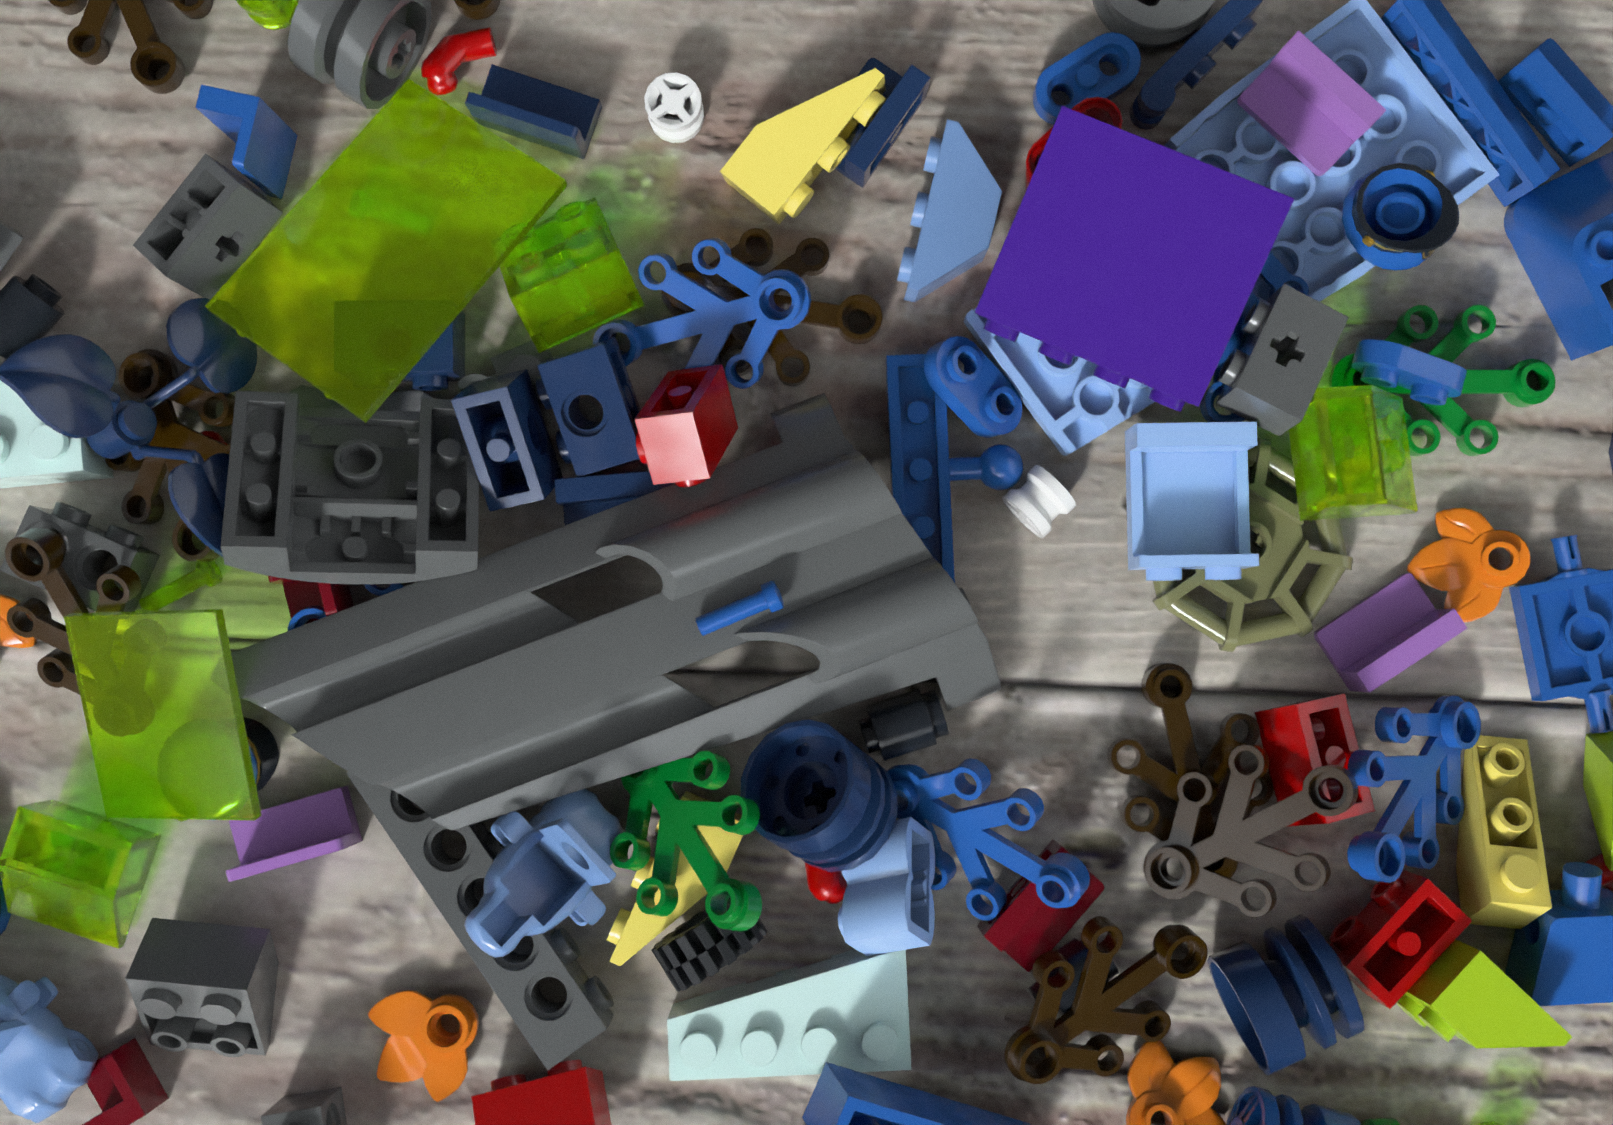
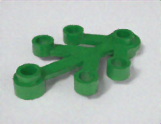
[1329,305,1556,456]
[610,751,762,932]

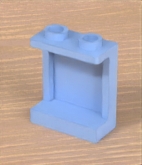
[1125,422,1259,581]

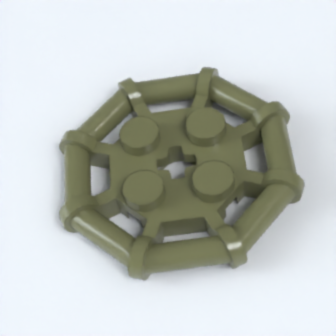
[1152,438,1353,652]

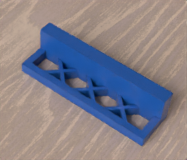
[1381,0,1561,207]

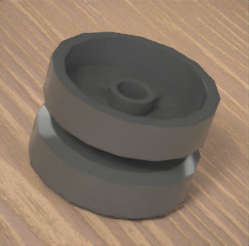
[288,0,432,109]

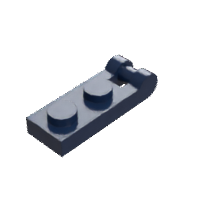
[1129,0,1263,130]

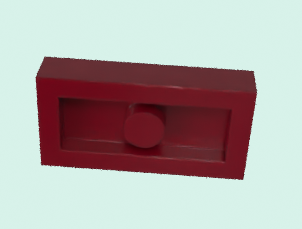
[977,839,1105,972]

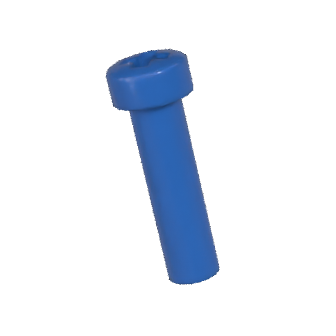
[695,580,784,636]

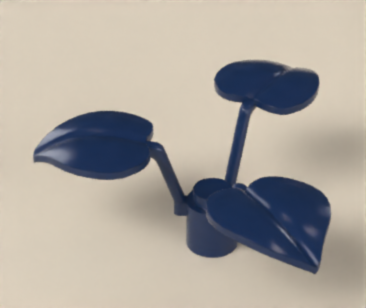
[0,298,257,557]

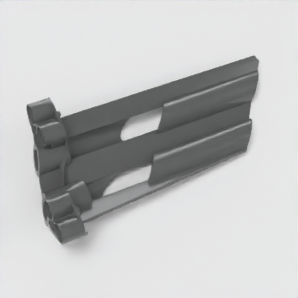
[213,393,1002,831]

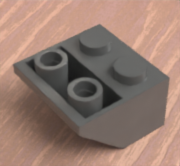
[125,918,279,1057]

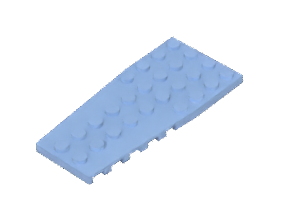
[964,0,1500,456]

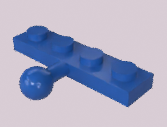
[885,354,1024,583]

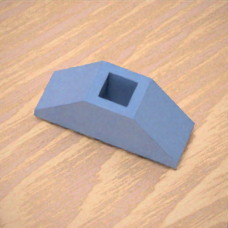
[897,119,1002,303]

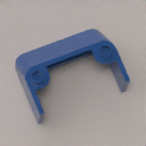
[1504,151,1613,361]

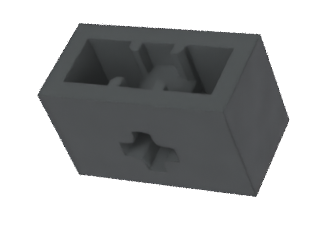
[133,153,283,300]
[1216,284,1349,436]

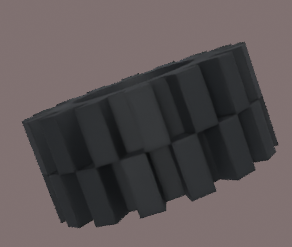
[651,897,767,992]

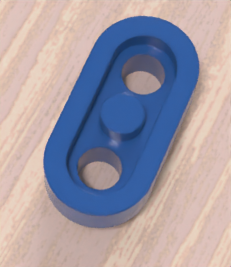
[1032,32,1141,125]
[924,336,1022,438]
[1351,339,1467,405]

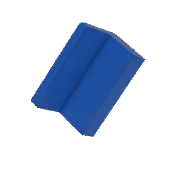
[1498,38,1613,167]
[195,84,298,199]

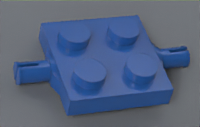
[1509,534,1613,733]

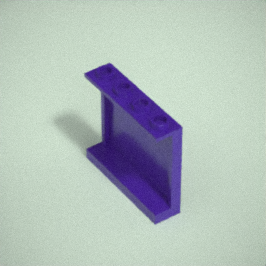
[974,106,1295,412]

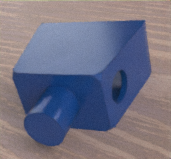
[1505,862,1613,1006]

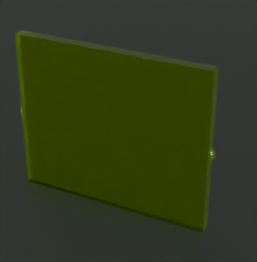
[64,608,262,822]

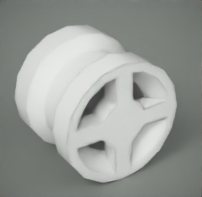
[644,72,704,143]
[1002,465,1076,538]

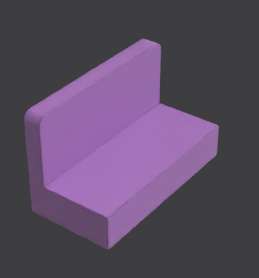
[1237,30,1386,176]
[1314,573,1467,693]
[225,785,363,882]

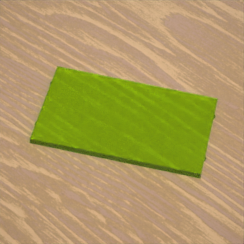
[205,79,568,423]

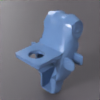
[464,789,624,958]
[0,974,98,1123]

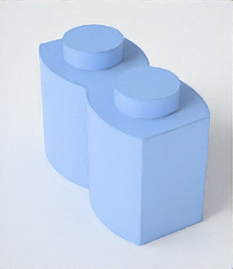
[838,817,935,956]

